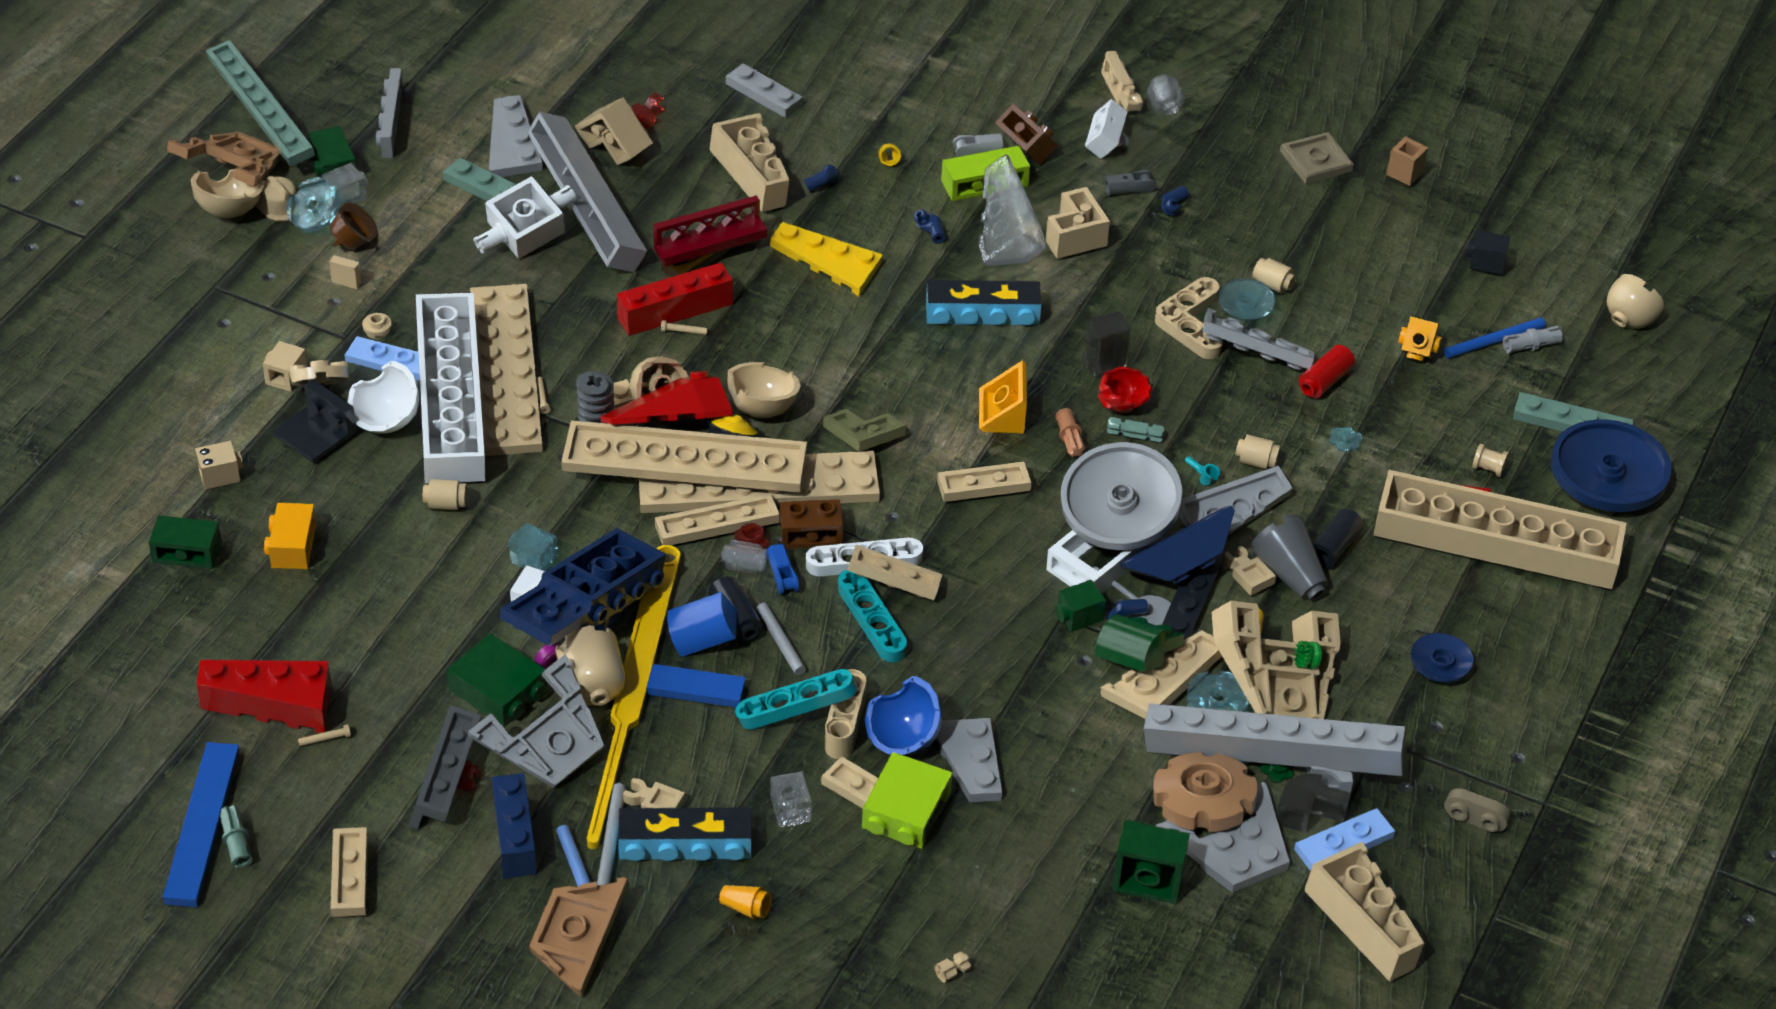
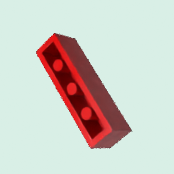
[617,263,733,336]

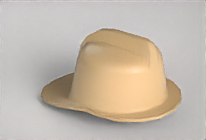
[255,176,304,221]

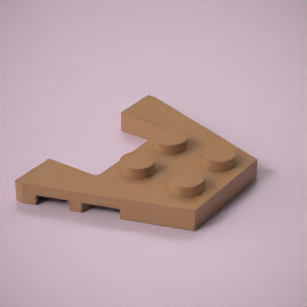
[167,132,282,186]

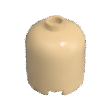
[555,625,625,706]

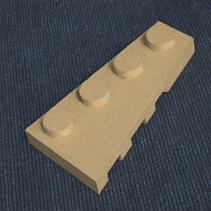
[1100,630,1222,719]

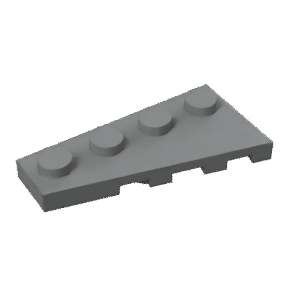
[489,95,543,177]
[1179,466,1293,537]

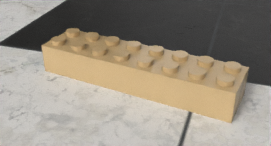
[1373,470,1627,589]

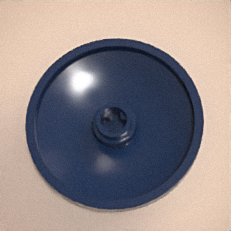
[1551,419,1671,512]

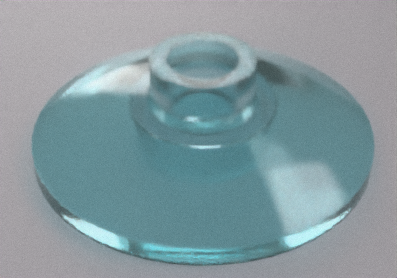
[1219,279,1275,319]

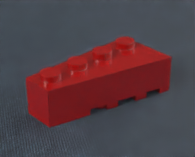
[196,660,332,733]

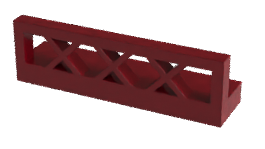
[653,195,768,266]

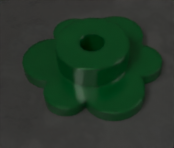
[1260,763,1294,783]

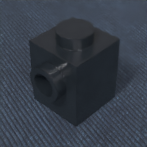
[1466,230,1510,275]

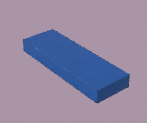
[646,664,746,707]

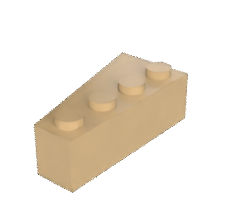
[709,113,789,212]
[1304,841,1424,982]

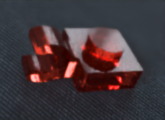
[631,93,665,129]

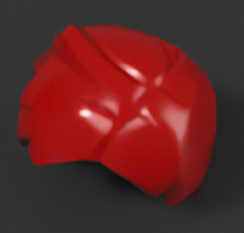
[1098,367,1152,414]

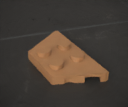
[529,877,629,996]

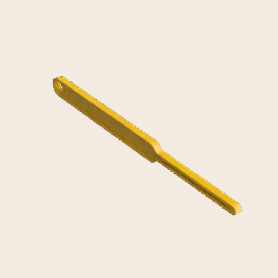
[587,545,680,849]

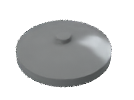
[1061,442,1182,550]

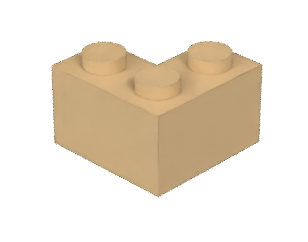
[575,97,653,165]
[1046,187,1110,259]

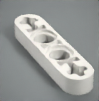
[806,538,923,576]

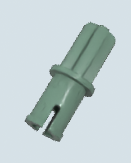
[220,805,253,868]

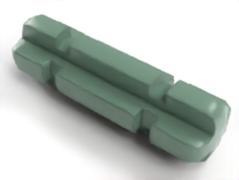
[1107,417,1165,443]

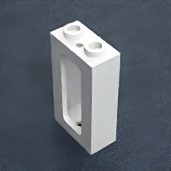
[1046,530,1164,594]

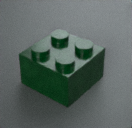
[1112,820,1190,905]

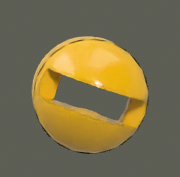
[879,143,901,166]

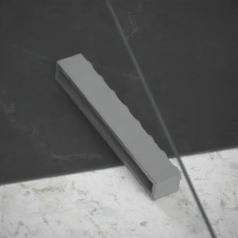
[527,111,647,272]
[1144,703,1406,776]

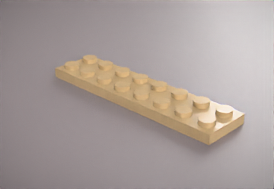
[470,284,543,456]
[561,420,807,493]
[638,451,880,513]

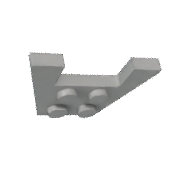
[468,655,604,788]
[1156,782,1290,893]

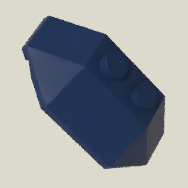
[1119,506,1235,584]

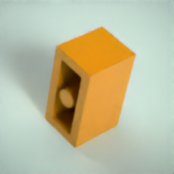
[264,503,317,569]

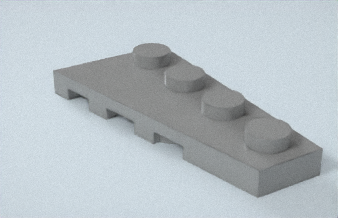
[1202,308,1314,370]

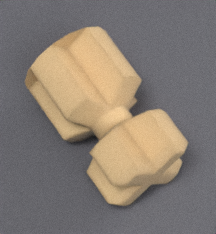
[935,951,971,983]

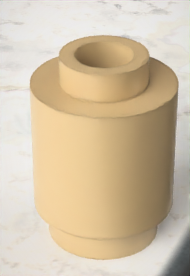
[1252,258,1296,294]
[1235,434,1281,470]
[423,479,467,510]

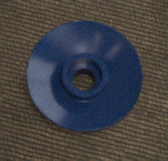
[1411,633,1473,682]

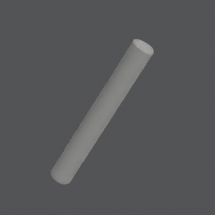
[756,603,806,676]

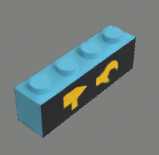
[926,280,1041,325]
[618,807,751,861]

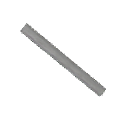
[597,783,626,886]

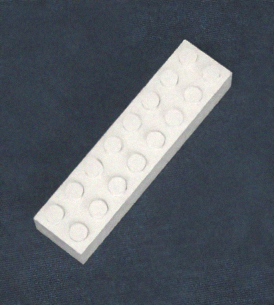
[416,293,485,483]

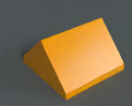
[979,360,1027,434]

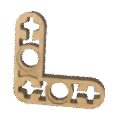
[1155,277,1223,359]

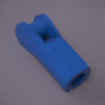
[767,544,799,595]

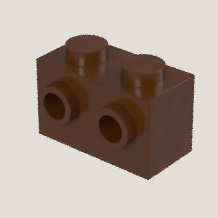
[995,104,1058,165]
[779,499,843,549]

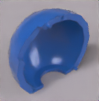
[865,676,944,756]

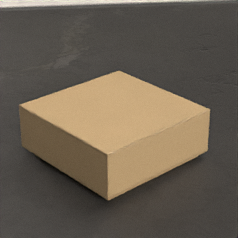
[329,255,361,289]

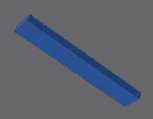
[163,742,240,907]

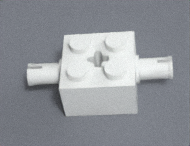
[474,176,576,259]

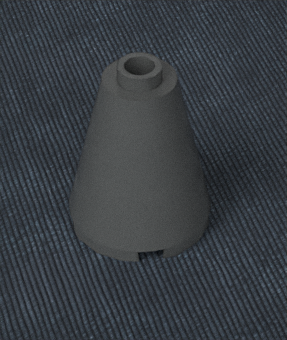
[1251,514,1328,601]

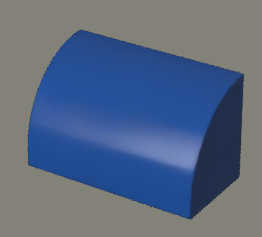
[667,592,737,657]

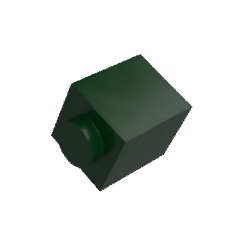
[1055,579,1106,632]

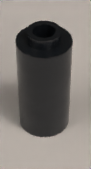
[1313,509,1363,569]
[709,576,762,641]

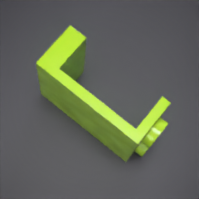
[862,752,953,849]

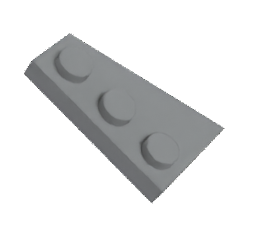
[935,718,1002,802]

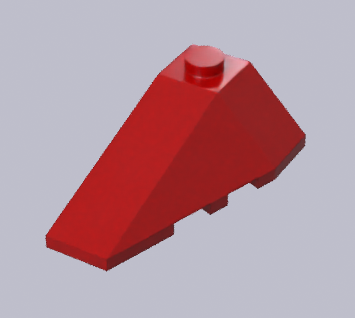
[601,371,733,425]

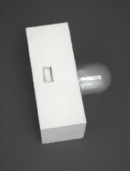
[1085,99,1130,159]

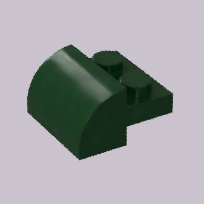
[1095,614,1184,672]

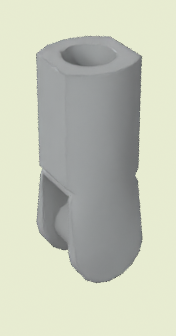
[953,134,1003,157]

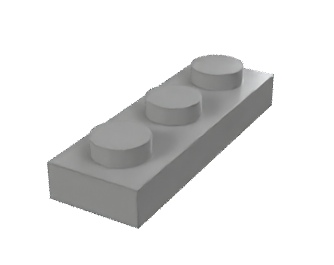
[726,63,803,118]

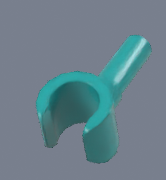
[1185,456,1220,486]

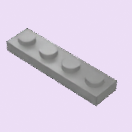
[376,68,403,158]

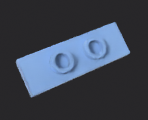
[345,336,420,380]
[1294,808,1395,871]

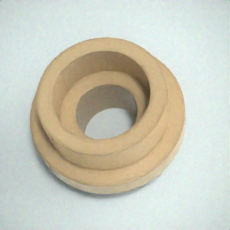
[362,313,392,339]

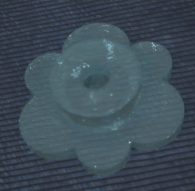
[1329,427,1362,452]

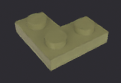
[823,409,906,452]

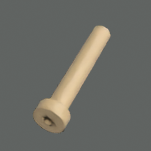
[661,320,707,335]
[536,376,550,414]
[298,724,351,746]

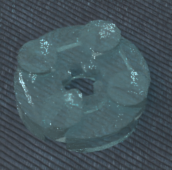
[287,177,340,232]
[1186,671,1249,712]

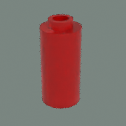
[1298,344,1355,398]

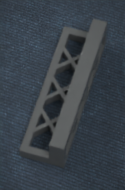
[409,705,481,829]

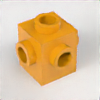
[1398,317,1442,362]

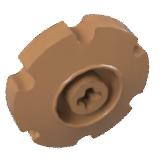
[1153,752,1258,832]

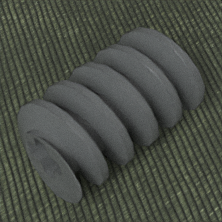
[576,371,615,424]

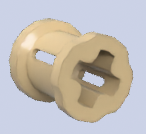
[1472,443,1509,477]

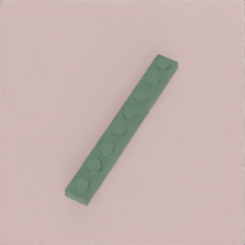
[206,40,315,167]

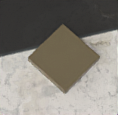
[1280,132,1354,184]

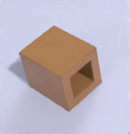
[1387,137,1428,186]

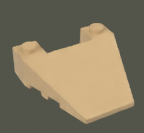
[1212,601,1341,719]

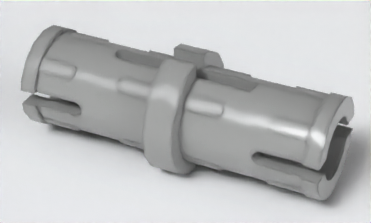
[1503,326,1562,354]

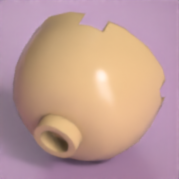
[1606,274,1665,329]
[630,356,689,400]

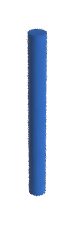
[1444,317,1546,359]

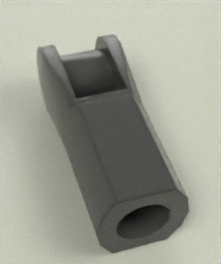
[1104,170,1156,196]

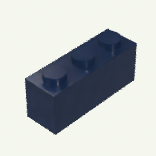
[491,773,537,879]

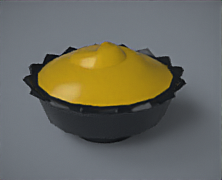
[706,415,762,437]

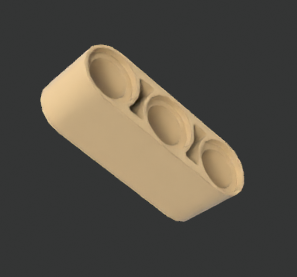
[825,669,866,759]

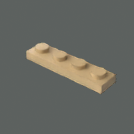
[655,493,779,545]

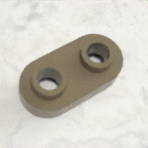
[1444,788,1510,832]

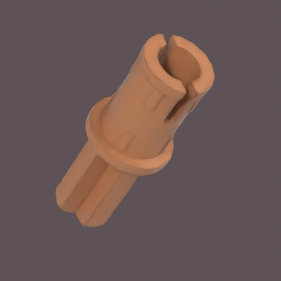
[1055,408,1085,457]

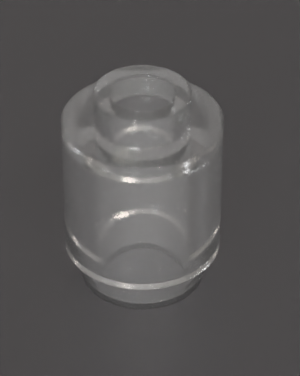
[721,539,768,575]

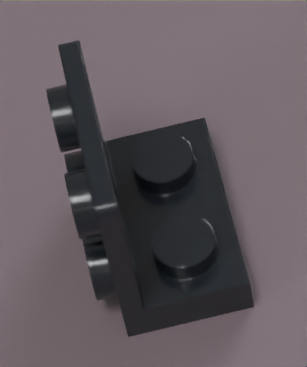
[273,379,357,463]

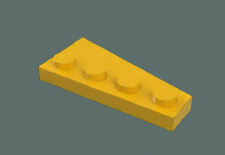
[770,222,883,297]

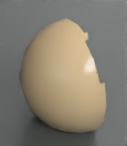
[191,169,264,219]
[727,362,801,419]

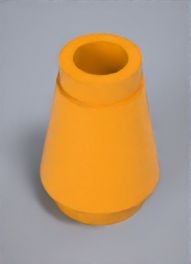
[719,885,772,920]

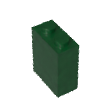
[447,633,547,727]

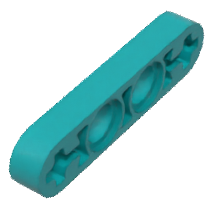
[838,570,907,663]
[735,669,857,729]

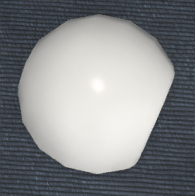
[348,361,420,434]

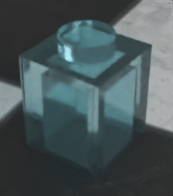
[508,523,558,571]

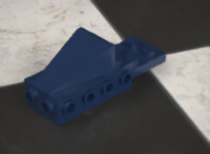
[500,528,666,646]

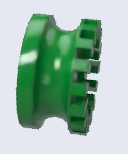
[1293,640,1322,670]

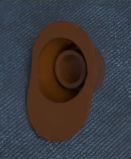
[330,202,378,250]

